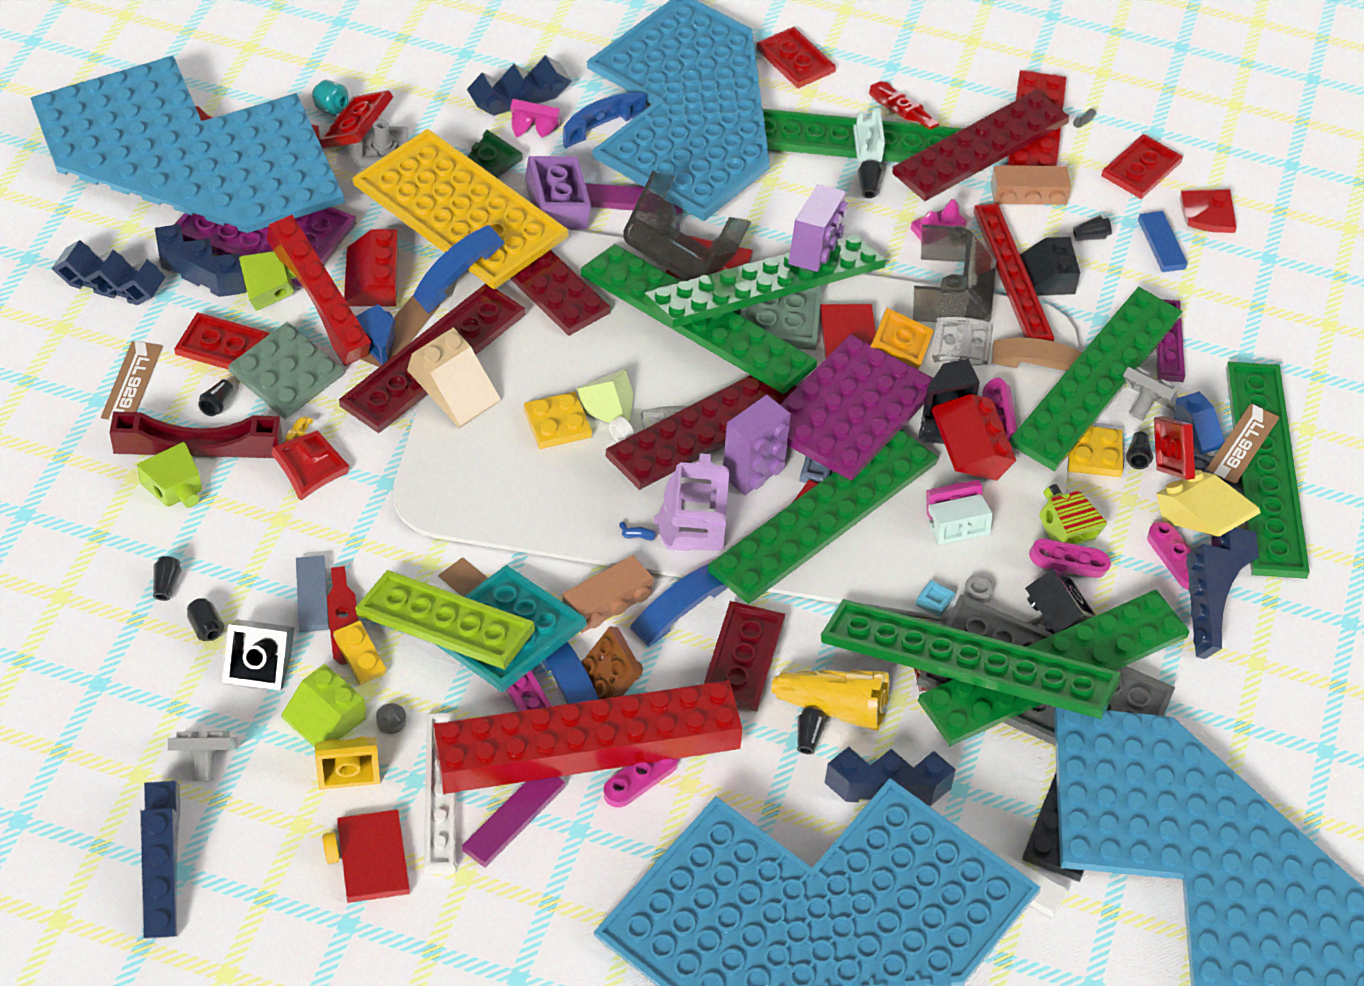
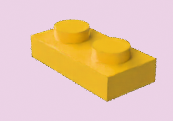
[333,621,386,685]

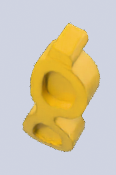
[285,416,313,442]

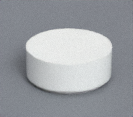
[609,416,634,442]

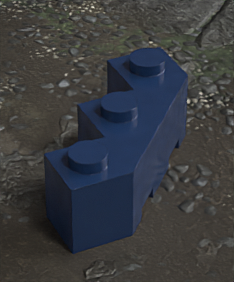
[467,55,572,116]
[155,224,245,297]
[51,240,166,306]
[824,746,956,806]

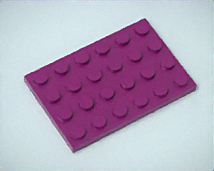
[174,207,356,288]
[780,335,933,481]

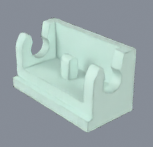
[853,108,885,162]
[928,494,992,545]

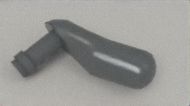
[1073,108,1096,128]

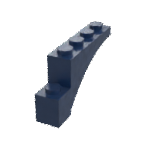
[1186,527,1259,659]
[140,781,181,939]

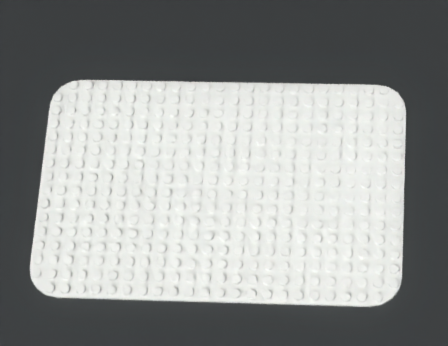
[393,229,1078,624]

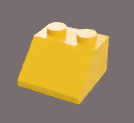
[315,736,380,790]

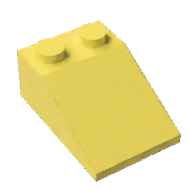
[1156,470,1260,537]

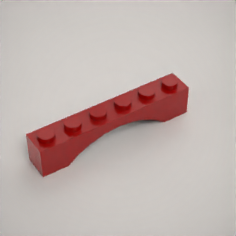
[266,215,371,367]

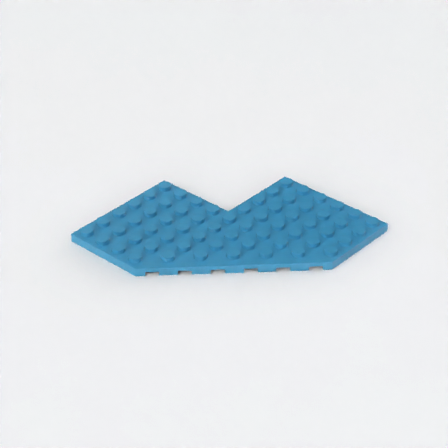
[587,0,769,221]
[30,55,345,233]
[1054,707,1364,986]
[594,778,1041,986]

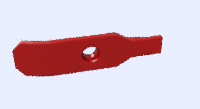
[869,81,940,130]
[327,566,358,665]

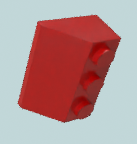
[344,229,398,307]
[932,394,1016,481]

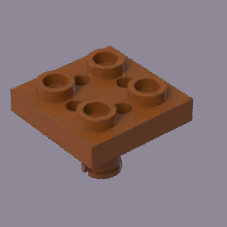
[581,626,643,699]

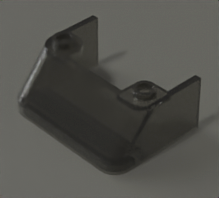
[623,171,751,281]
[913,224,997,325]

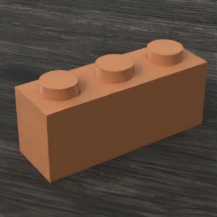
[991,166,1071,205]
[562,555,653,633]

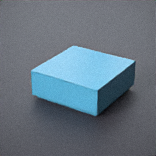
[916,580,955,617]

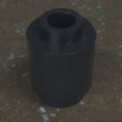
[187,598,225,641]

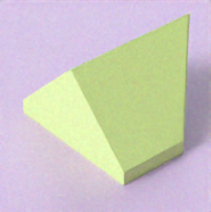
[577,369,634,423]

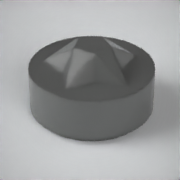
[376,703,406,734]

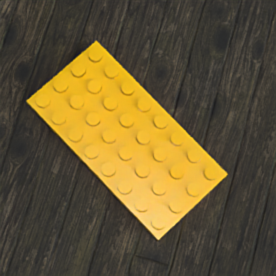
[353,128,568,289]

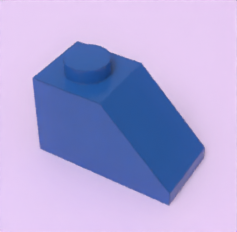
[355,304,396,365]
[1173,391,1225,454]

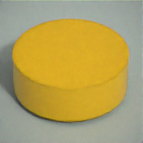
[322,831,339,864]

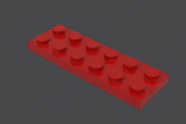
[1007,70,1066,166]

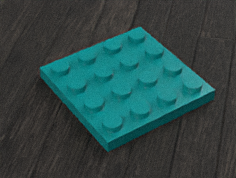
[435,565,587,693]

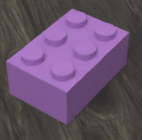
[525,156,591,229]
[788,184,848,272]
[723,395,791,495]

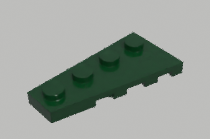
[467,130,523,178]

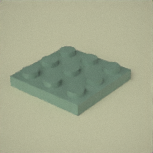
[740,286,822,350]
[229,322,344,420]

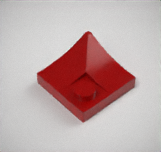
[1180,189,1237,233]
[271,430,350,500]

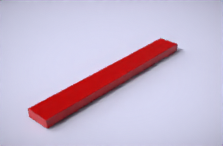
[973,204,1055,342]

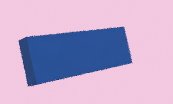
[1138,211,1188,272]

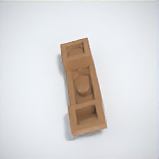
[992,338,1082,371]

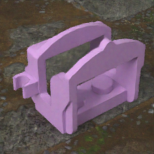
[654,454,729,551]

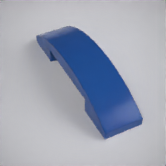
[563,92,647,149]
[413,225,505,313]
[630,564,727,647]
[542,642,599,704]

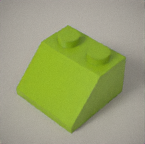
[281,663,366,748]

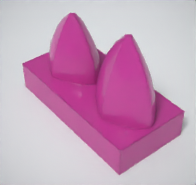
[510,99,562,138]
[910,199,967,245]
[926,480,982,519]

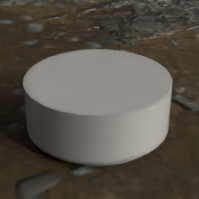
[964,576,994,604]

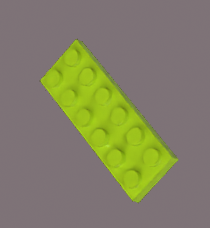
[355,570,535,670]

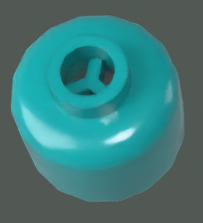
[312,79,349,115]

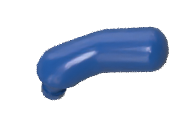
[619,522,656,541]

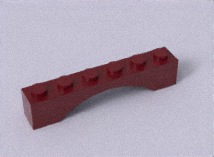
[109,411,283,458]

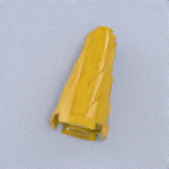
[771,670,889,731]

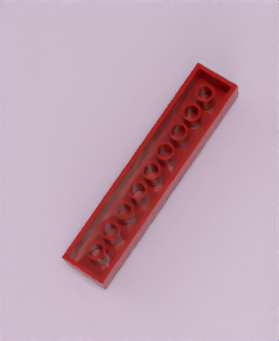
[433,680,743,794]

